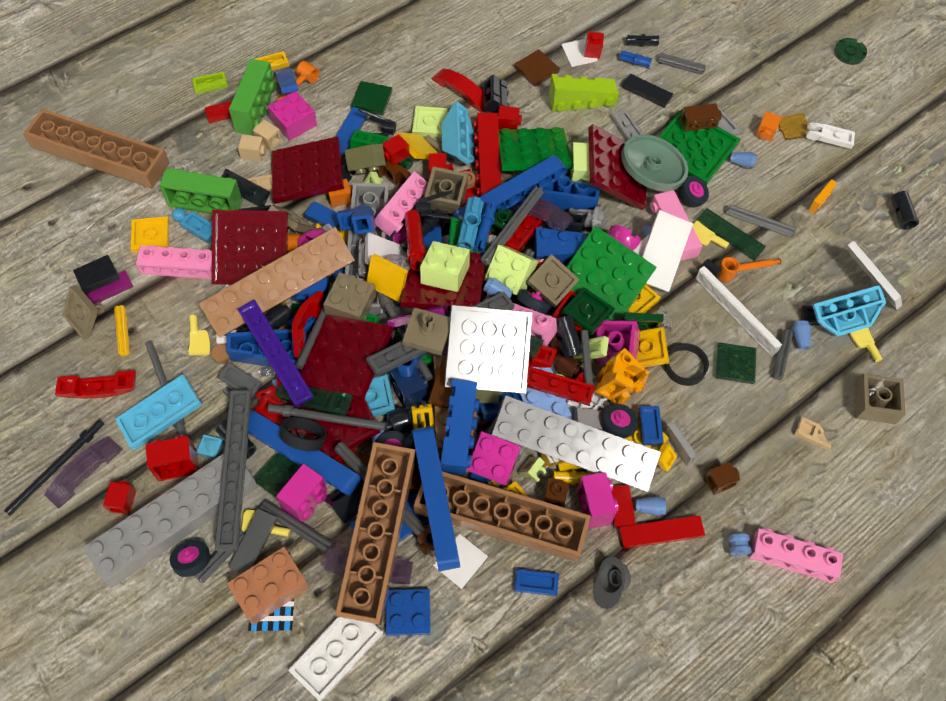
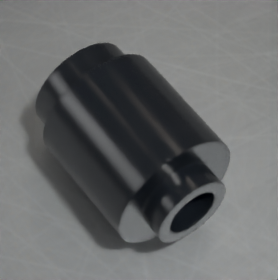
[265,304,292,330]

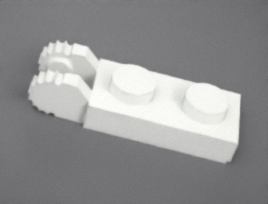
[806,122,855,149]

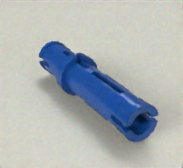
[473,201,497,253]

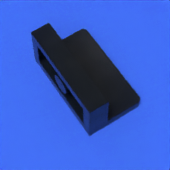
[324,479,365,524]

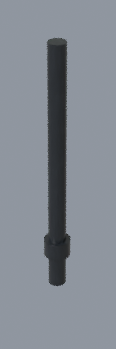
[4,419,104,516]

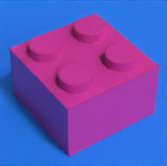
[267,91,317,141]
[595,321,640,365]
[467,432,522,485]
[276,464,328,523]
[577,472,618,529]

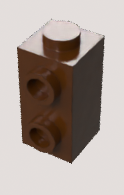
[680,103,722,131]

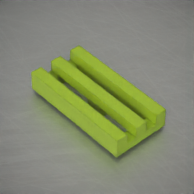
[192,71,228,94]

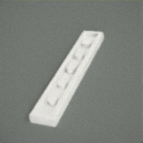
[695,266,782,357]

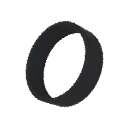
[665,343,709,386]
[279,417,327,452]

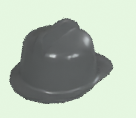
[593,557,631,609]

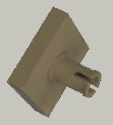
[268,205,315,234]
[526,254,580,308]
[62,285,104,339]
[402,308,450,356]

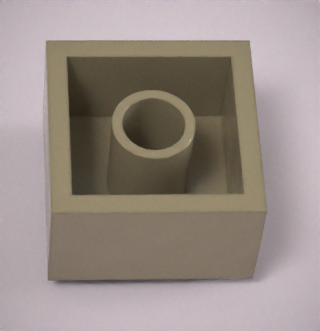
[424,166,468,214]
[323,272,377,321]
[855,374,906,424]

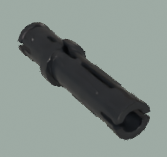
[401,209,444,253]

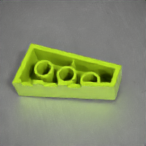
[549,74,619,112]

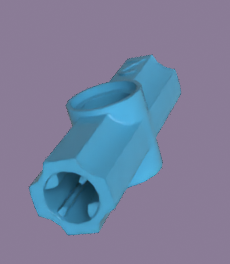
[457,196,484,250]

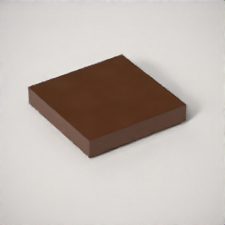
[514,49,560,87]

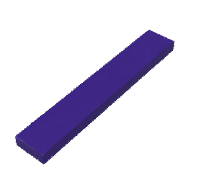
[237,299,314,408]

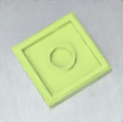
[412,106,449,138]

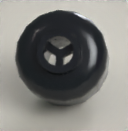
[385,407,414,433]

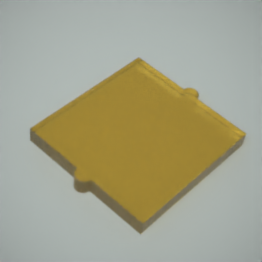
[778,113,809,141]

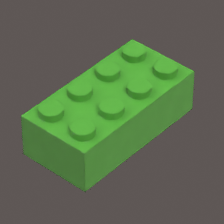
[229,59,276,135]
[159,168,243,214]

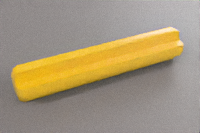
[114,305,130,357]

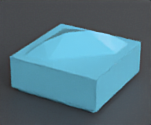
[196,435,224,459]

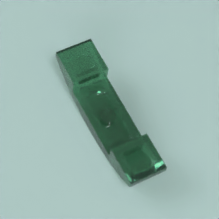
[276,383,353,415]

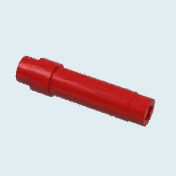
[405,210,427,271]

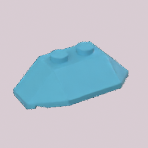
[442,101,475,165]
[812,285,886,337]

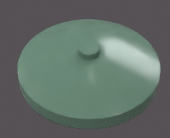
[621,134,688,191]

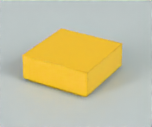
[658,443,677,472]

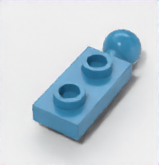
[172,208,212,244]

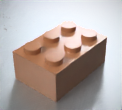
[227,547,309,625]

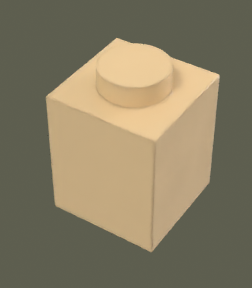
[253,119,282,151]
[238,134,267,162]

